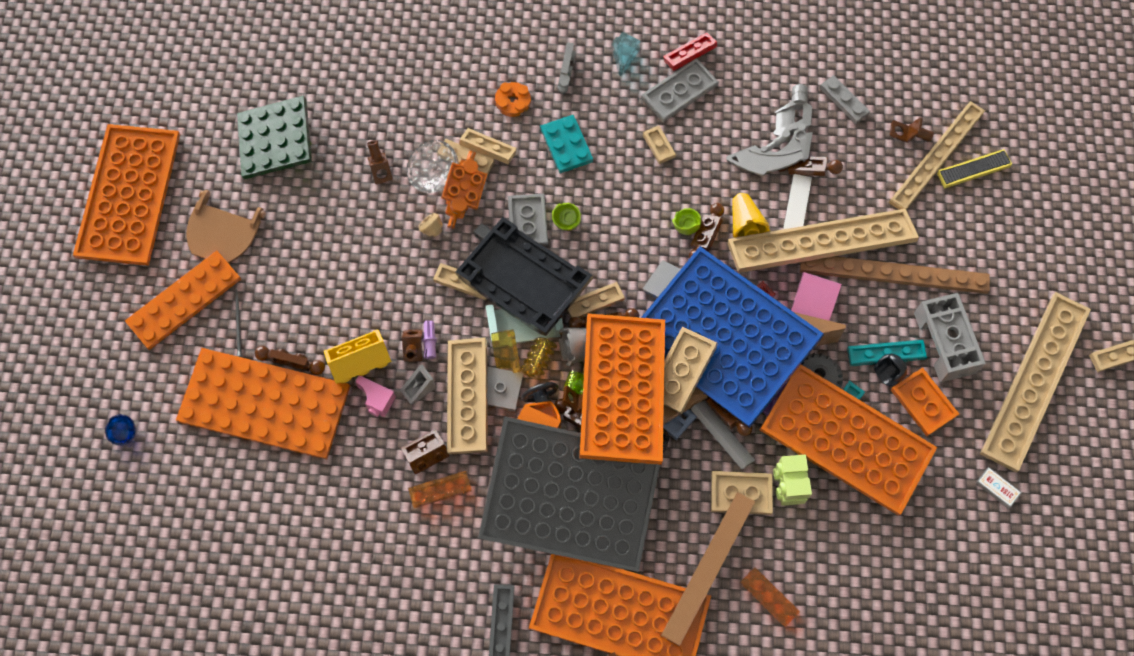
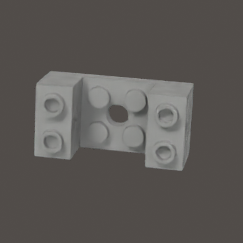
[914,293,986,383]

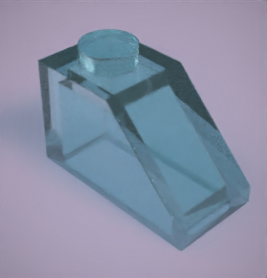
[612,32,641,76]

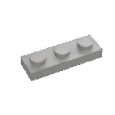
[820,75,870,125]

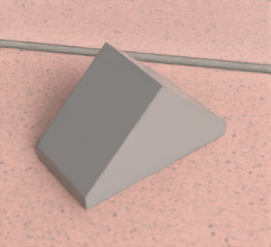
[400,365,436,405]

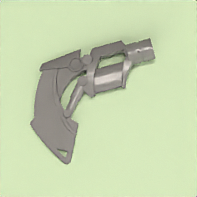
[726,84,813,176]

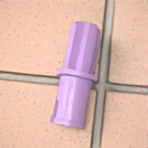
[422,320,437,359]

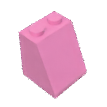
[791,272,842,321]

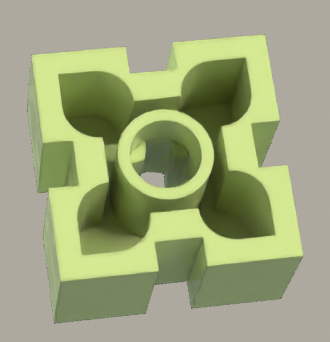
[773,455,812,506]

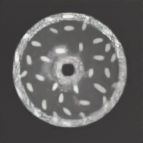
[407,140,458,193]

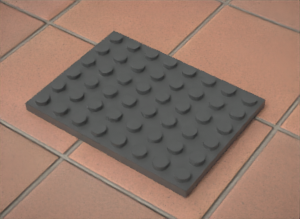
[478,416,660,572]

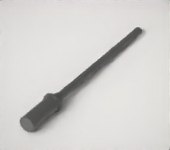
[235,289,245,358]

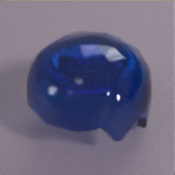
[105,414,137,446]

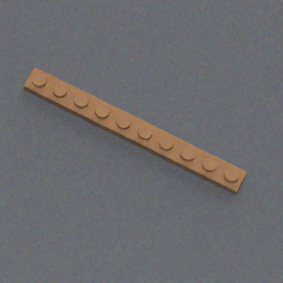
[799,256,990,294]

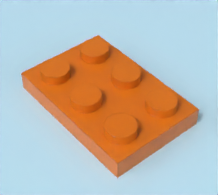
[891,367,959,436]

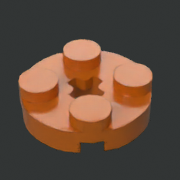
[495,82,531,117]

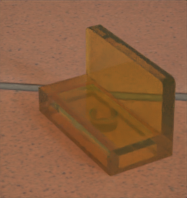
[491,329,521,373]

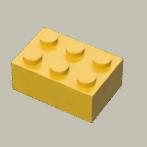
[324,330,392,384]

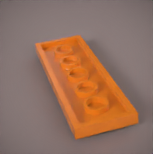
[125,250,241,350]

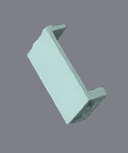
[486,305,563,348]

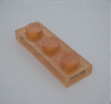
[408,471,472,508]
[740,567,800,627]

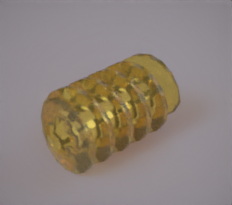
[520,337,557,380]

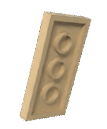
[664,327,718,414]

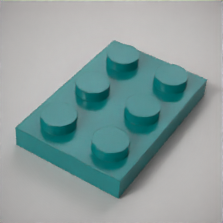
[540,114,593,174]

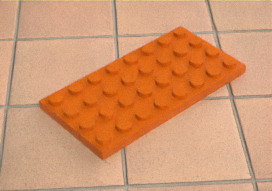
[73,124,181,266]
[579,313,665,465]
[176,348,350,460]
[759,365,937,516]
[529,554,711,656]

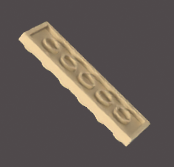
[447,337,488,455]

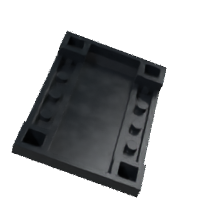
[455,217,593,336]

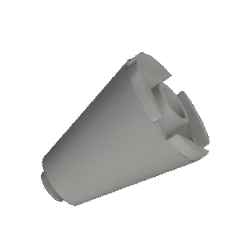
[559,327,586,366]

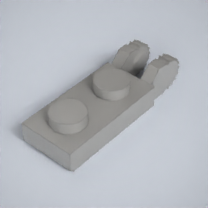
[557,42,576,94]

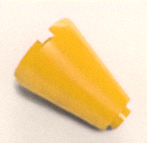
[732,193,770,238]

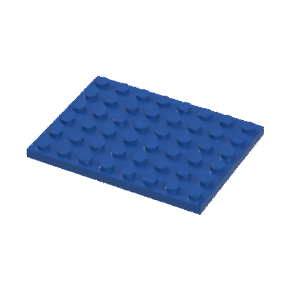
[641,247,824,428]

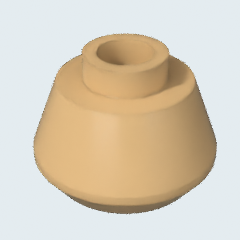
[419,213,443,237]

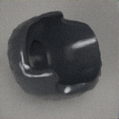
[874,353,908,387]

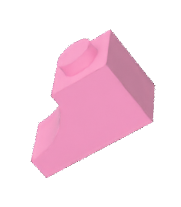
[355,376,396,417]

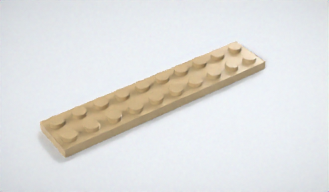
[727,209,919,273]
[980,292,1091,473]

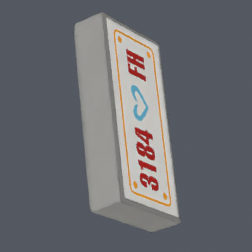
[976,467,1022,509]

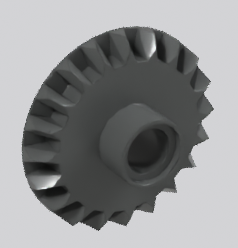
[801,353,843,388]

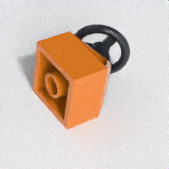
[517,382,561,429]

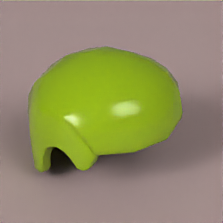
[552,202,581,231]
[672,208,702,235]

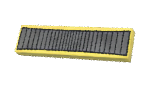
[937,149,1012,189]

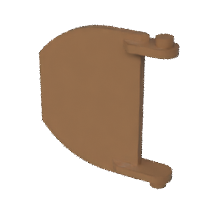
[186,189,266,263]

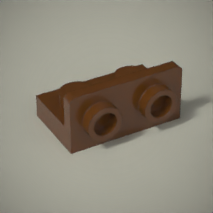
[401,429,450,475]

